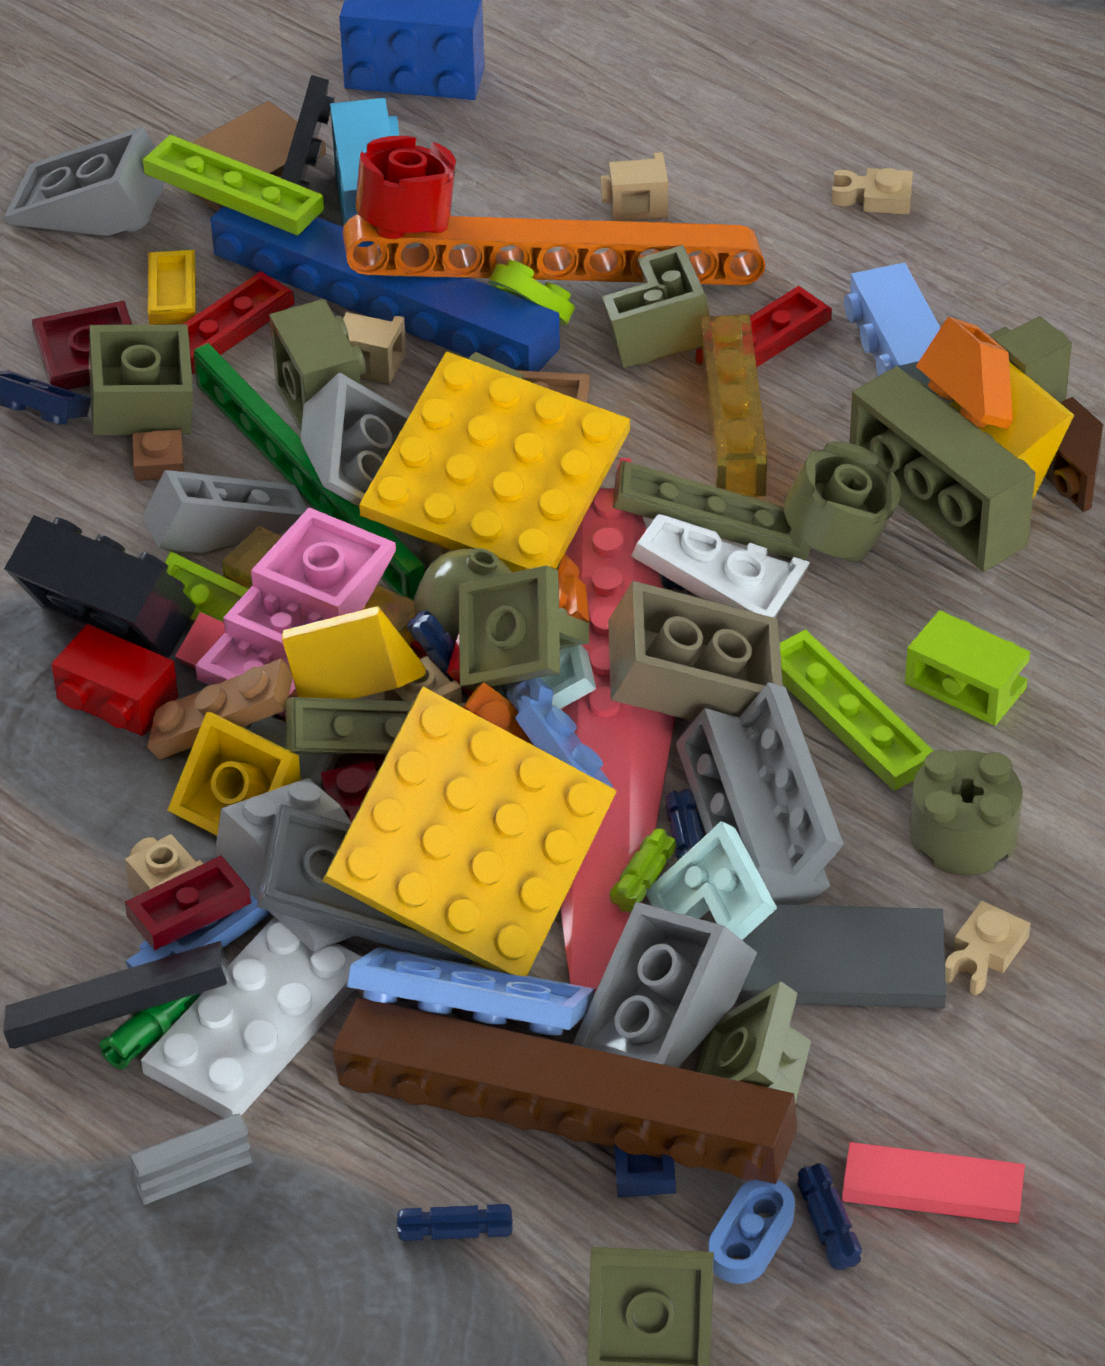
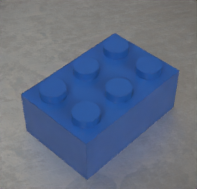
[339,0,485,100]

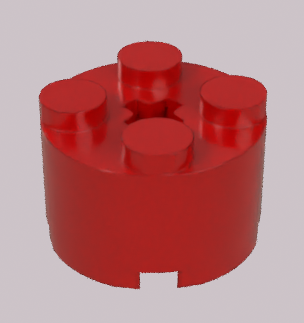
[355,136,456,239]

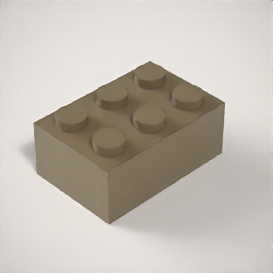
[608,581,783,721]

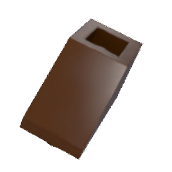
[1045,397,1103,512]

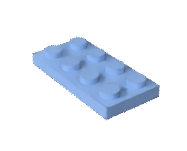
[347,947,594,1035]

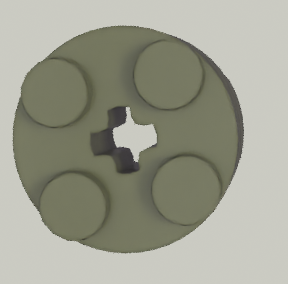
[784,442,901,562]
[909,750,1023,875]

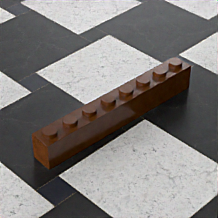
[332,998,797,1184]

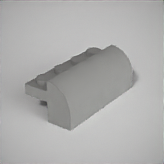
[676,682,844,905]

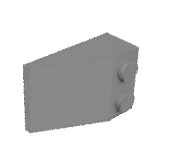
[4,127,165,236]
[300,372,411,507]
[214,778,355,952]
[572,902,757,1068]

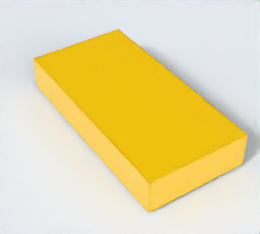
[148,250,197,325]

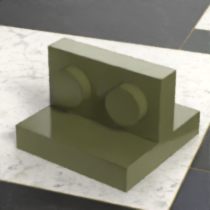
[459,565,589,690]
[696,981,811,1104]
[587,1247,714,1366]

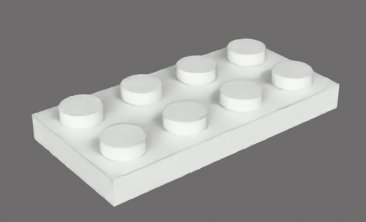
[141,916,362,1118]

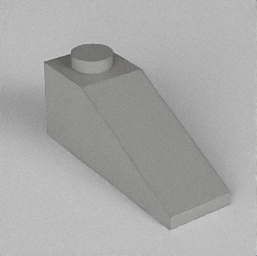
[142,470,308,553]

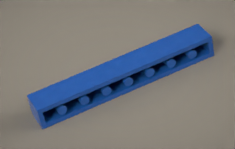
[210,206,560,371]

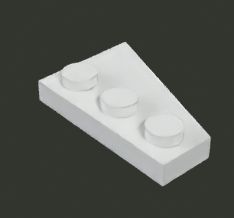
[631,514,810,618]

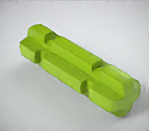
[609,829,676,912]

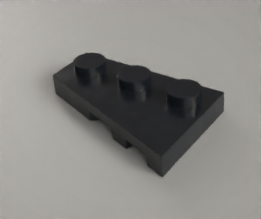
[281,75,335,189]

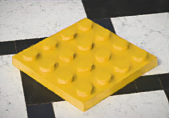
[359,351,630,573]
[322,687,617,976]

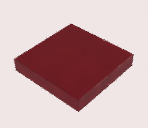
[31,301,133,390]

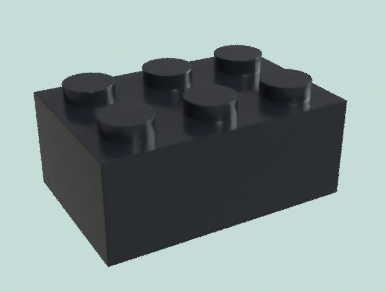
[4,515,196,658]

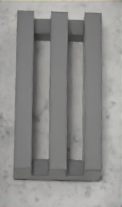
[130,1113,252,1205]

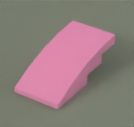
[195,508,396,717]

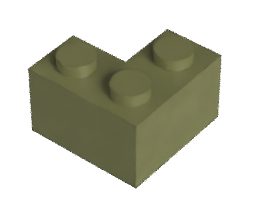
[602,245,716,368]
[989,316,1072,403]

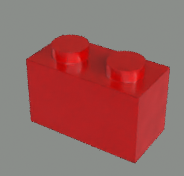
[51,624,178,737]

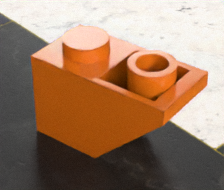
[916,316,1013,430]

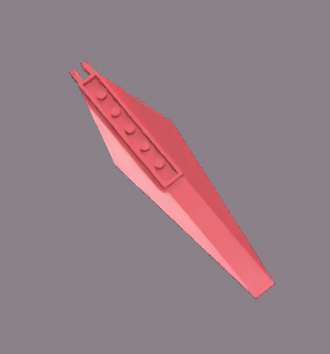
[559,458,676,994]

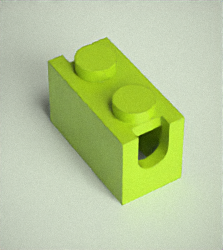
[905,610,1031,726]

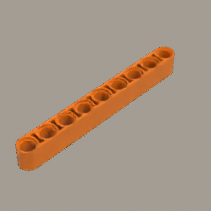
[342,214,765,285]

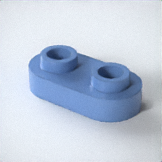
[708,1179,795,1284]

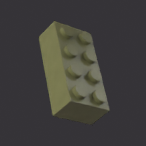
[849,366,1035,572]

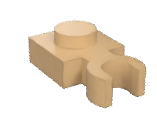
[831,168,913,215]
[945,900,1031,995]

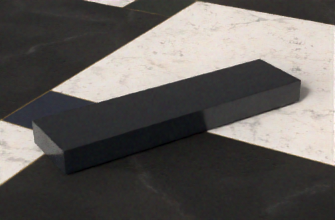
[3,941,227,1049]

